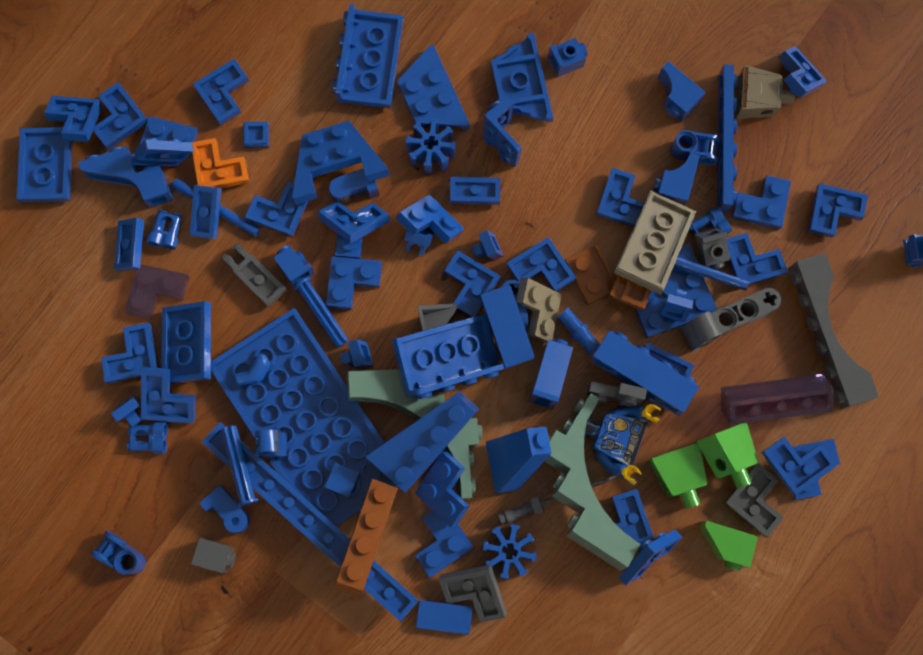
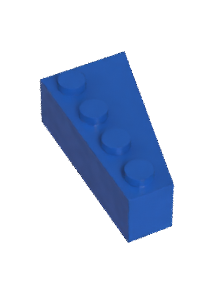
[366,391,479,493]

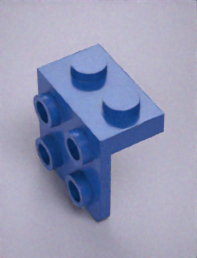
[482,97,522,167]

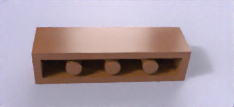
[333,479,398,597]

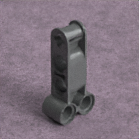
[681,288,781,351]

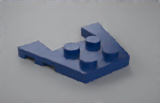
[292,120,390,204]

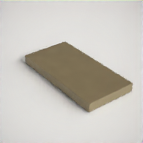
[614,191,696,295]

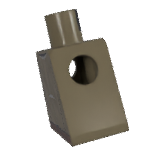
[736,65,795,119]

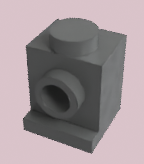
[694,228,730,269]

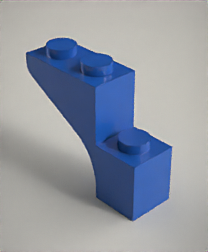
[78,147,174,208]

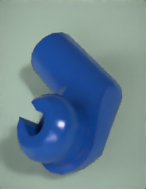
[236,354,270,386]

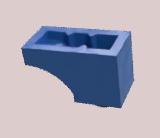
[658,61,705,122]
[653,152,700,206]

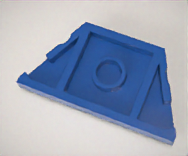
[491,33,553,123]
[397,44,470,130]

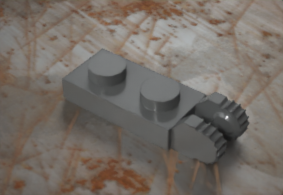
[221,243,287,307]

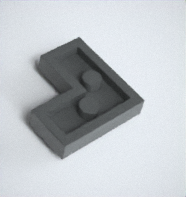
[586,381,647,408]
[724,463,784,538]
[439,565,507,622]

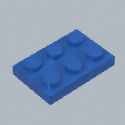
[17,127,73,203]
[162,301,211,384]

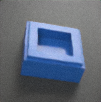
[243,122,269,149]
[325,463,360,498]

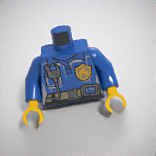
[585,404,661,485]

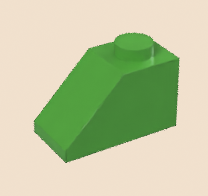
[699,521,758,571]

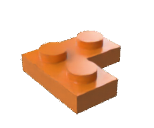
[192,138,250,188]

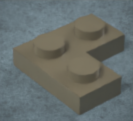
[516,278,562,343]

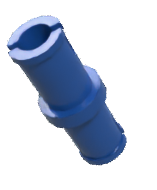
[557,307,600,356]

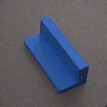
[479,285,534,368]

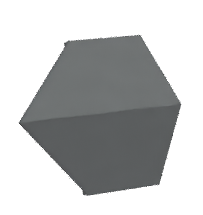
[418,304,458,331]

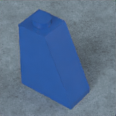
[529,338,573,410]
[486,427,552,493]

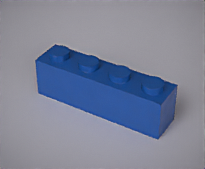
[590,330,700,416]

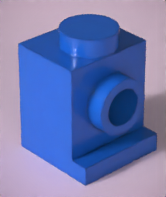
[548,38,588,77]
[273,245,315,287]

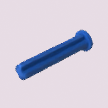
[293,277,348,348]
[222,425,259,507]

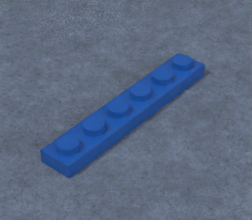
[717,64,737,212]

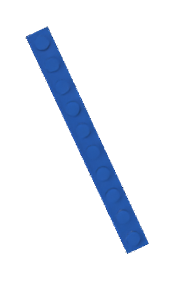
[202,422,419,622]

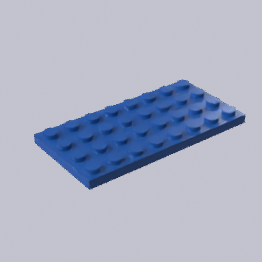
[211,308,397,527]

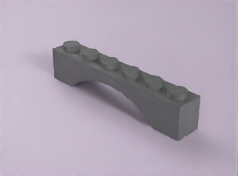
[789,253,879,409]

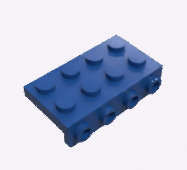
[332,4,404,109]
[392,314,505,399]

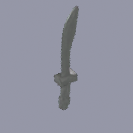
[497,475,617,525]

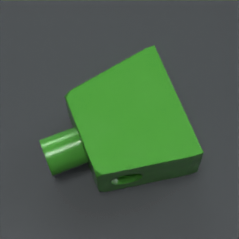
[697,422,758,489]
[648,443,707,509]

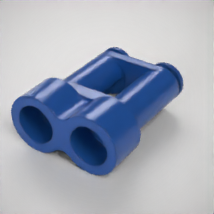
[689,206,732,234]
[146,210,183,250]
[127,422,168,454]

